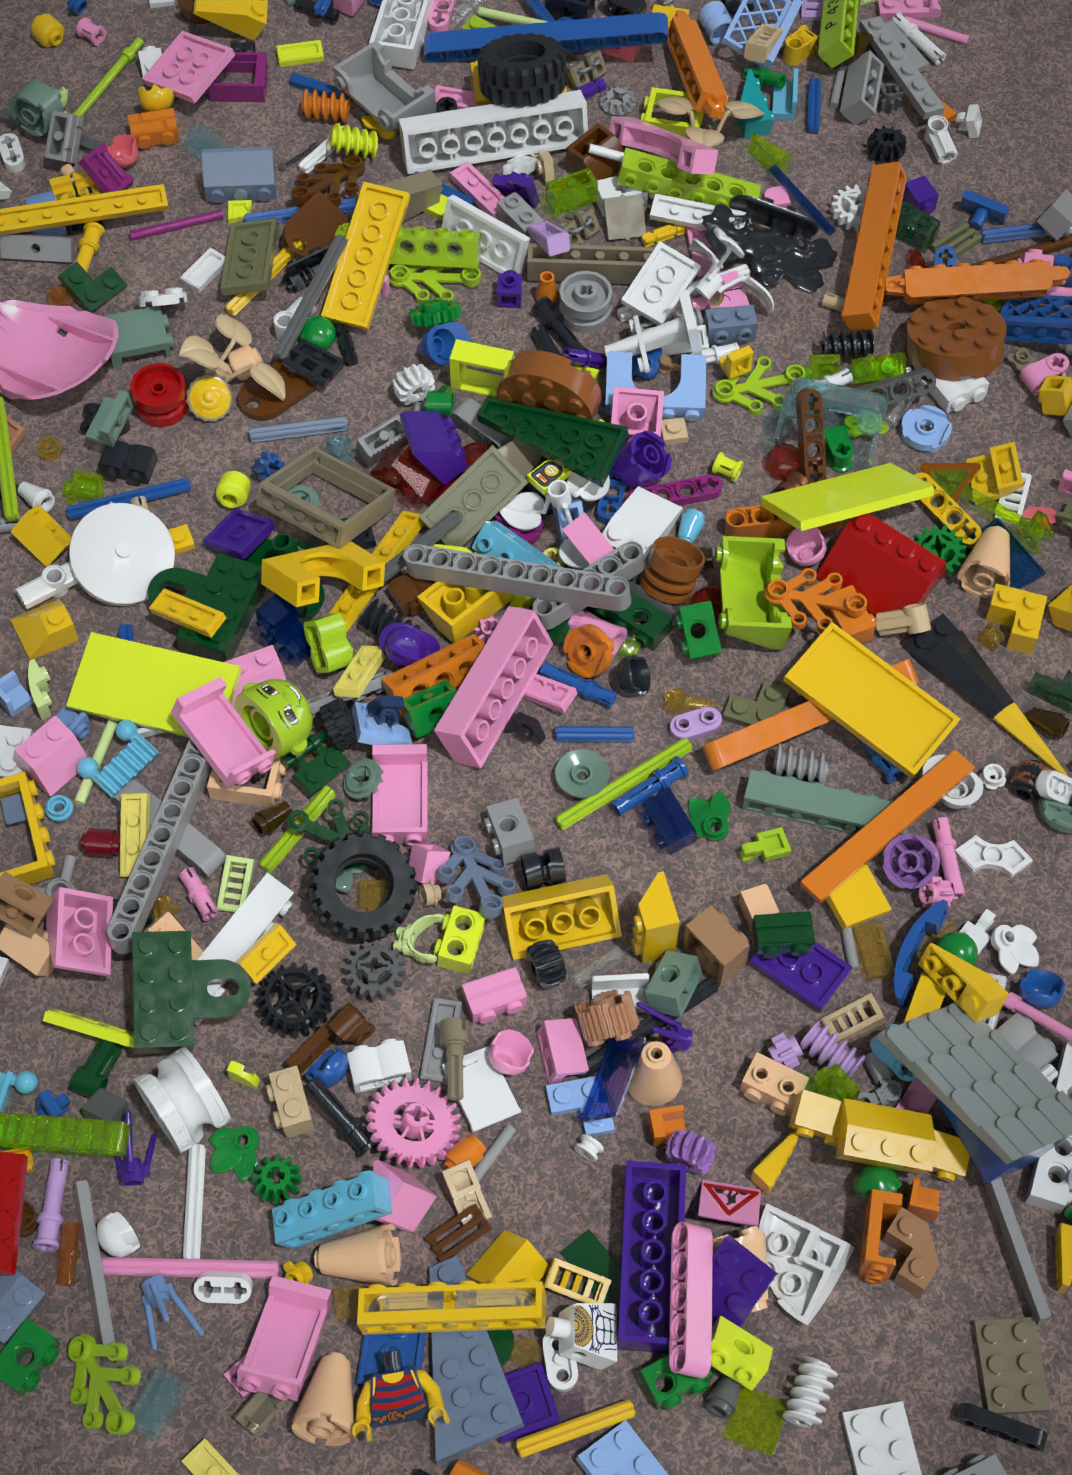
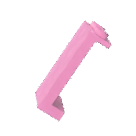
[171,677,277,788]
[371,744,428,846]
[237,1275,331,1401]

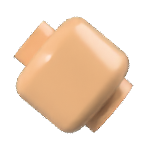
[226,345,264,381]

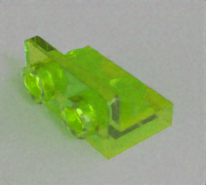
[811,1063,860,1101]

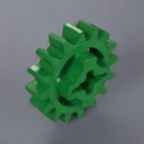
[408,297,462,329]
[914,525,966,580]

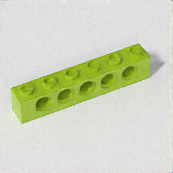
[616,148,761,209]
[335,223,481,269]

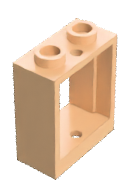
[207,756,288,807]

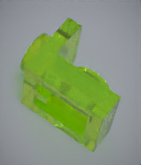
[804,354,841,385]
[63,471,104,505]

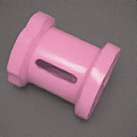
[76,17,106,46]

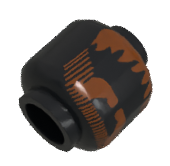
[1010,760,1047,801]

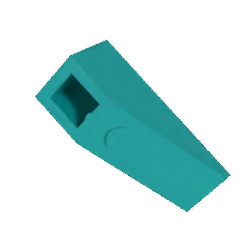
[737,69,774,139]

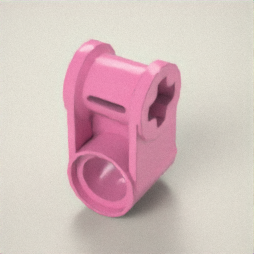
[1019,353,1069,396]

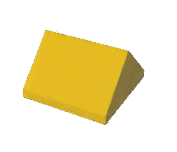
[466,1230,550,1284]

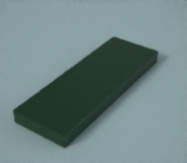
[560,1229,620,1314]

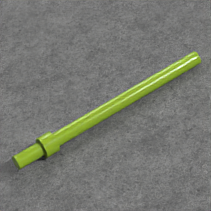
[73,37,144,117]

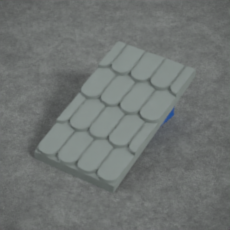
[875,1002,1072,1184]

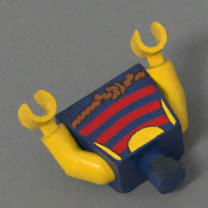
[352,1349,450,1442]

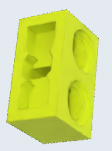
[434,905,486,975]

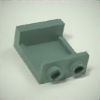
[103,306,174,368]

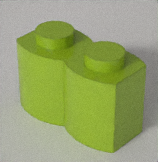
[304,613,353,673]

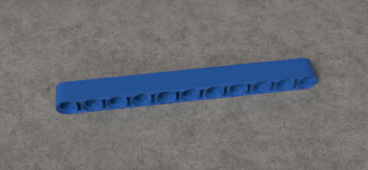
[424,12,668,63]

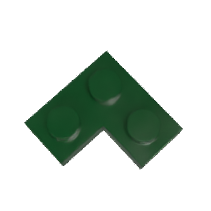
[58,262,127,313]

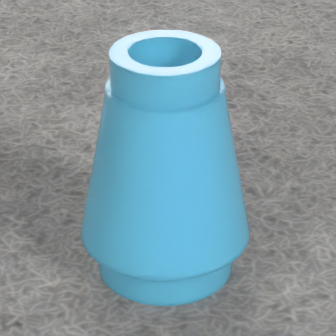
[678,509,705,544]

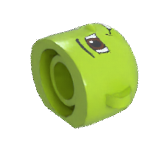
[234,679,313,759]

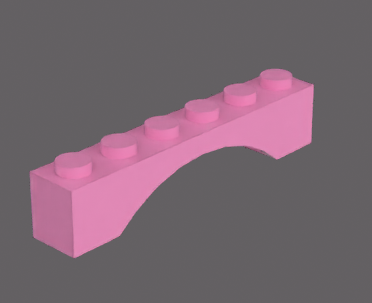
[609,116,718,174]

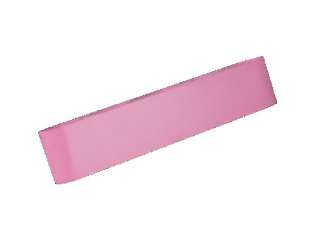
[669,1222,713,1378]

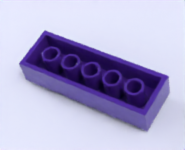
[617,1160,686,1353]

